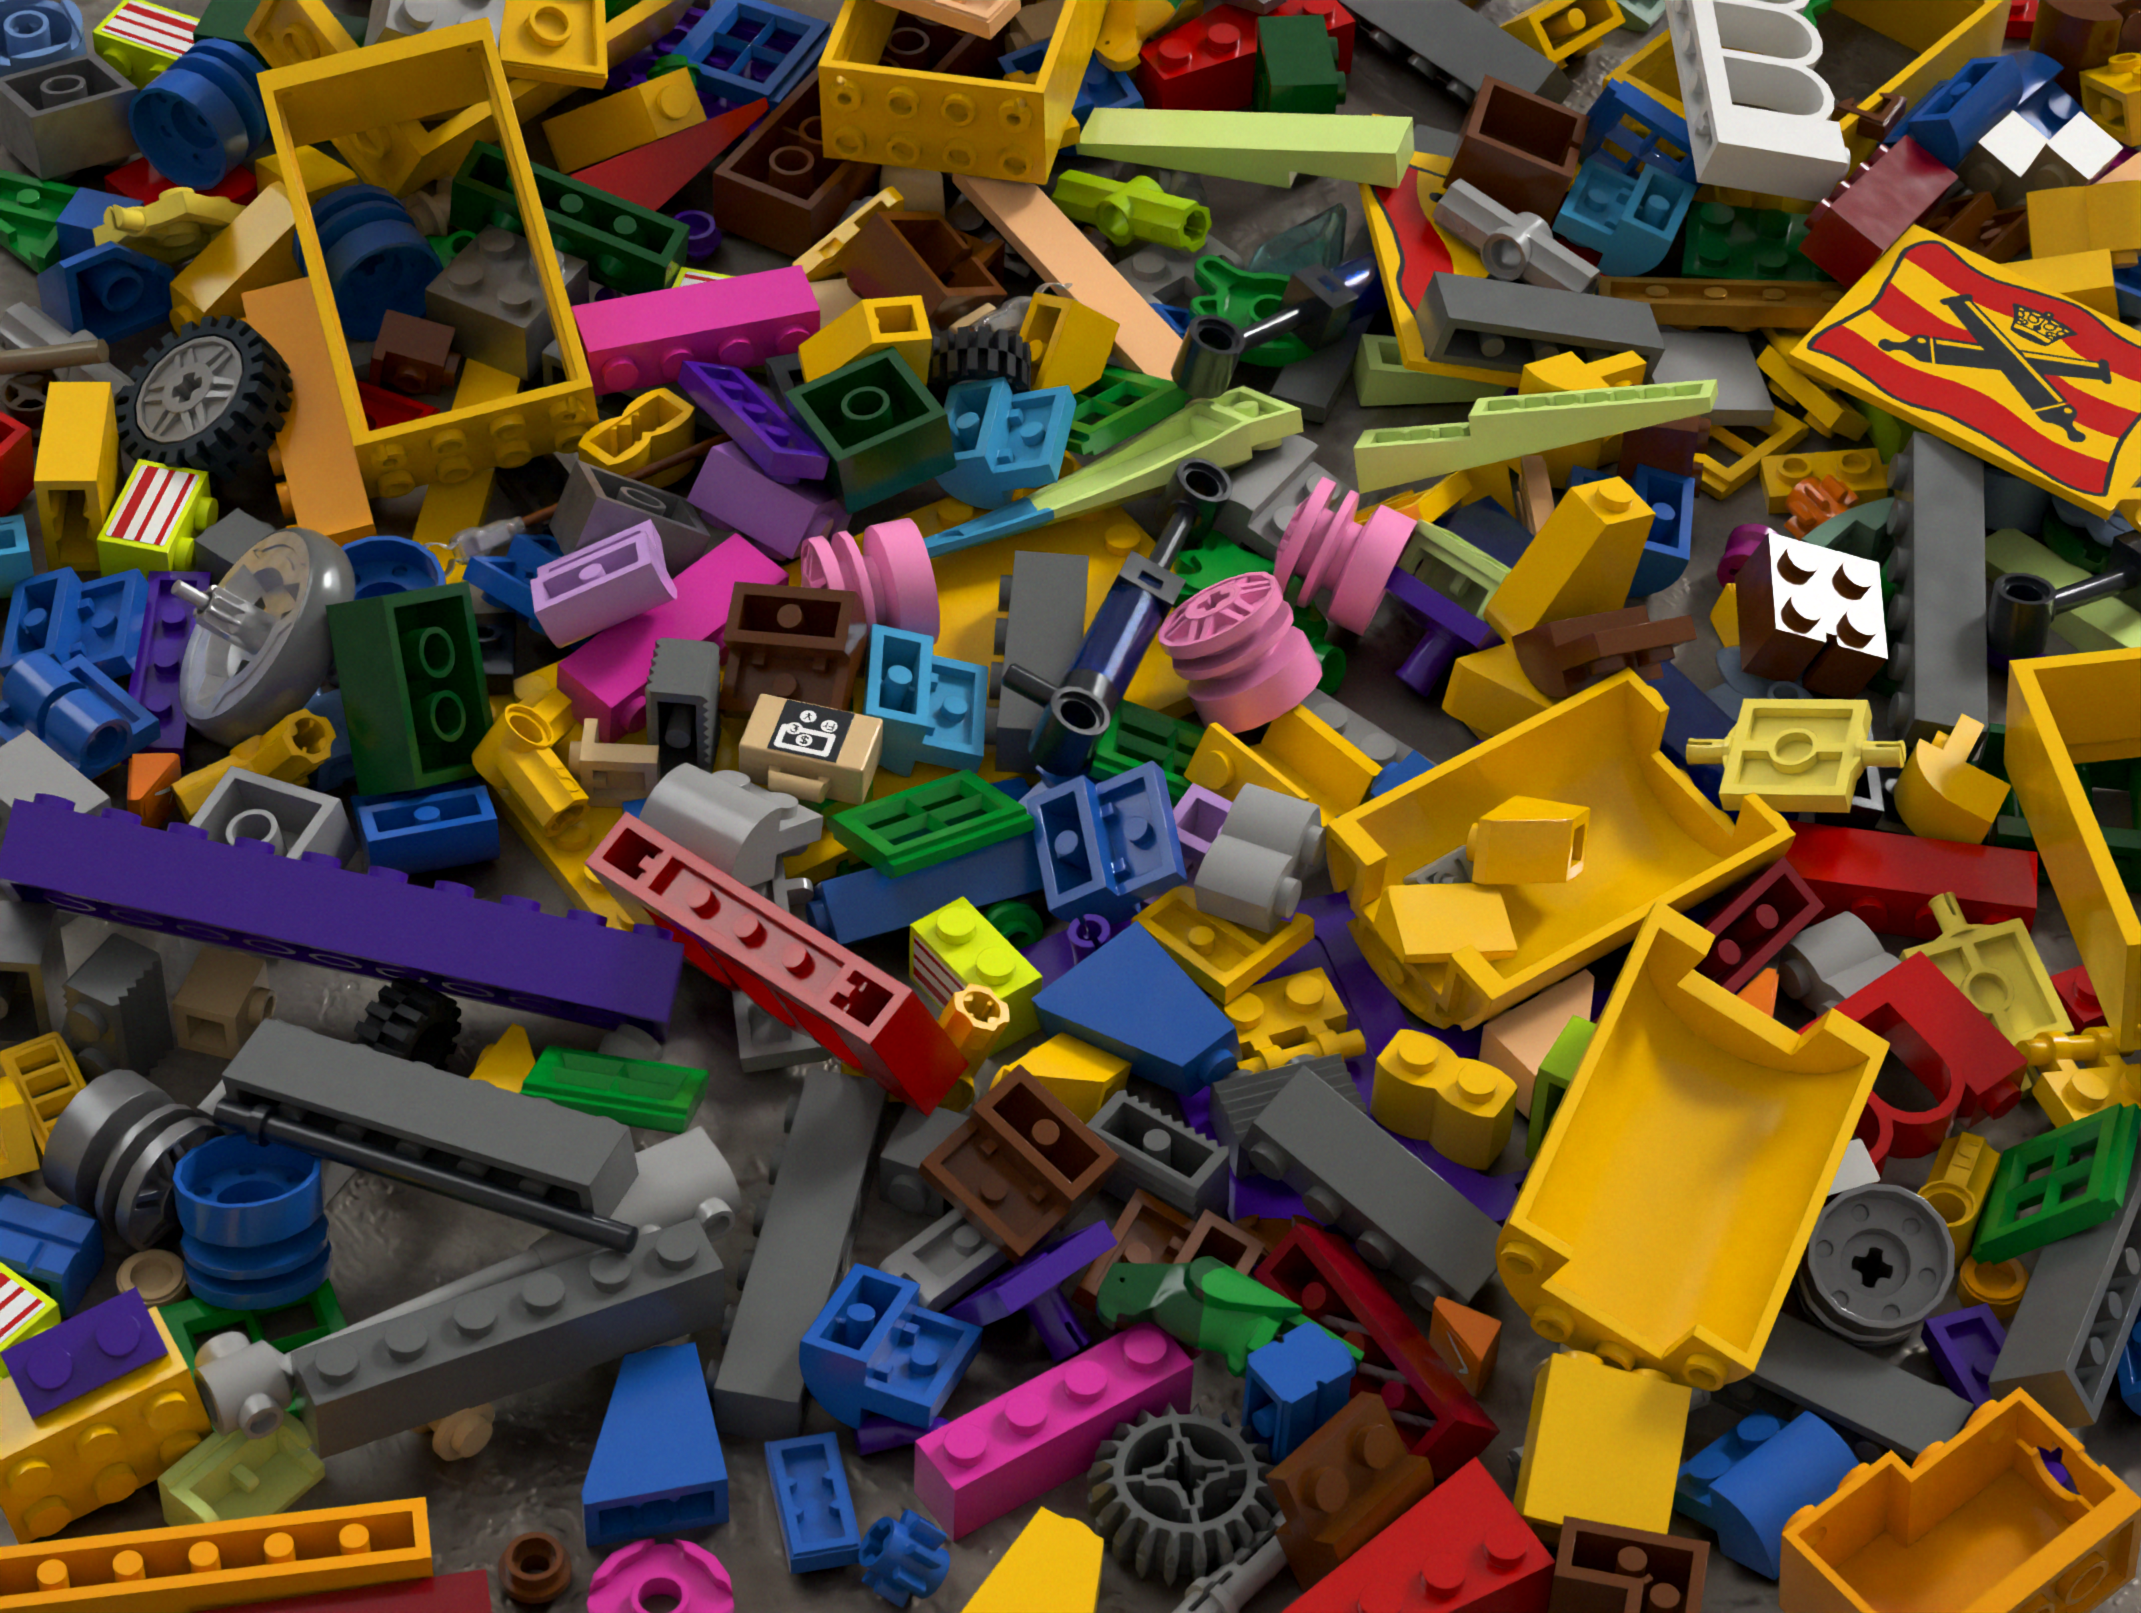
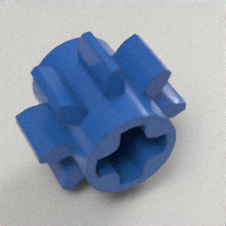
[858,1509,950,1607]

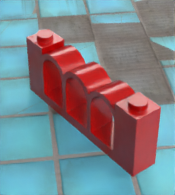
[584,812,970,1117]
[1796,950,2029,1207]

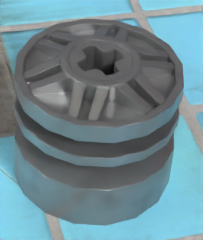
[41,1069,226,1252]
[1791,1183,1955,1350]

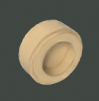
[116,1249,189,1309]

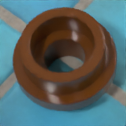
[498,1532,572,1603]

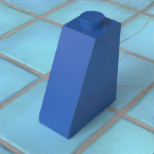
[1031,921,1243,1098]
[581,1342,729,1548]

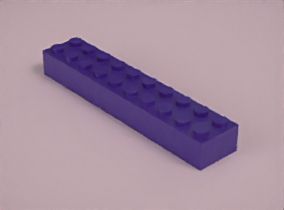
[0,793,685,1042]

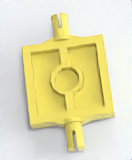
[93,187,247,267]
[1686,699,1906,813]
[1898,891,2074,1099]

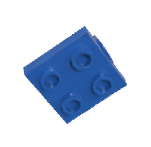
[0,652,161,780]

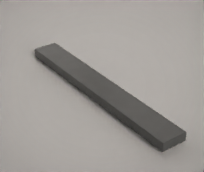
[1270,124,1459,424]

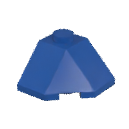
[37,241,175,345]

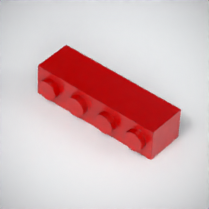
[1784,820,2038,940]

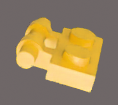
[1209,967,1366,1073]
[2015,1026,2141,1129]

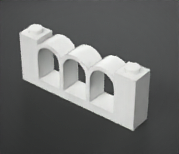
[1665,0,1850,202]

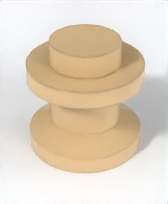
[405,176,464,237]
[410,1402,495,1461]

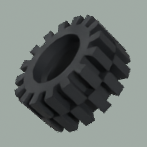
[926,326,1031,409]
[350,976,462,1071]

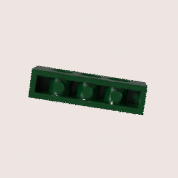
[449,140,690,296]

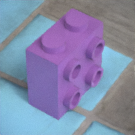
[686,440,852,561]

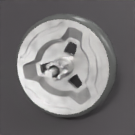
[171,527,355,748]

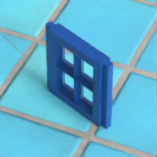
[670,0,833,113]
[1577,78,1704,197]

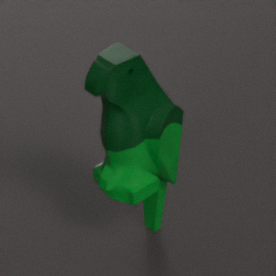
[1095,1256,1365,1380]

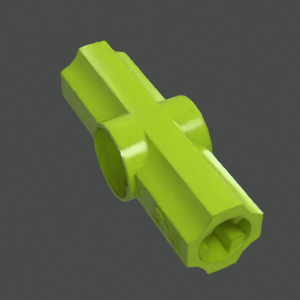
[1051,169,1212,253]

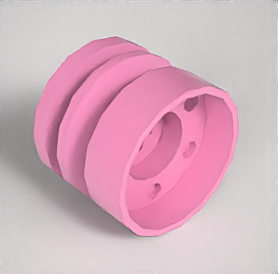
[1273,476,1418,636]
[800,518,940,659]
[1158,572,1322,734]

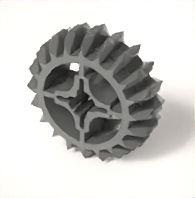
[1087,1402,1281,1587]

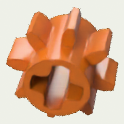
[1784,474,1860,541]

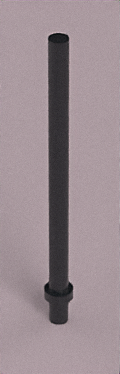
[213,1098,639,1254]

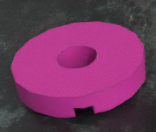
[587,1538,734,1613]

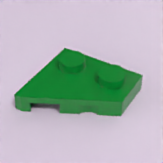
[0,169,79,274]

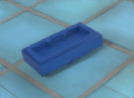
[764,1431,861,1574]

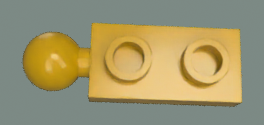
[1759,448,1903,514]

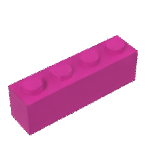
[571,265,820,396]
[557,533,789,744]
[914,1322,1194,1542]

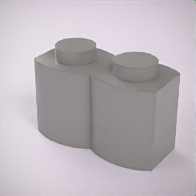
[1194,783,1326,934]
[1777,911,1902,1018]

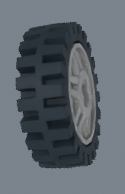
[115,315,293,489]

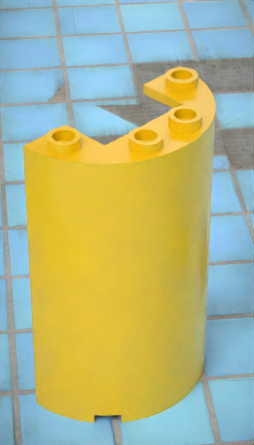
[1326,667,1796,1031]
[1495,900,1891,1391]

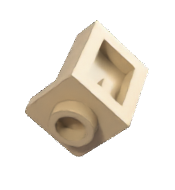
[569,718,660,808]

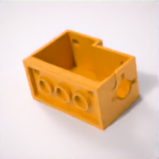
[1779,1387,2141,1613]

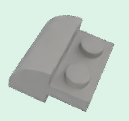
[1212,434,1361,562]
[639,762,823,887]

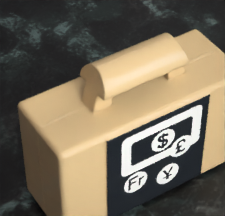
[739,694,883,805]

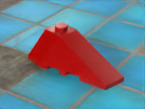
[569,98,770,211]

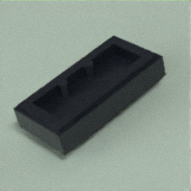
[494,453,570,538]
[474,613,516,694]

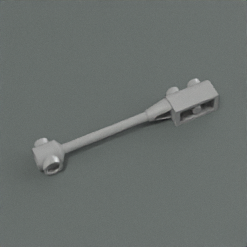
[193,1126,741,1439]

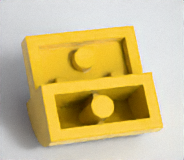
[1504,350,1647,489]

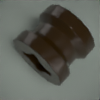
[0,372,58,447]

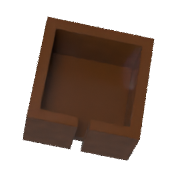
[1442,74,1590,226]
[835,211,1008,338]
[1735,532,1888,700]

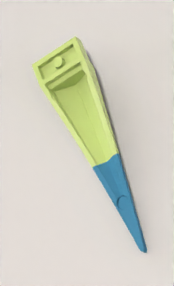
[923,386,1304,559]

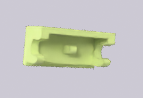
[1398,519,1512,643]
[157,1410,326,1527]

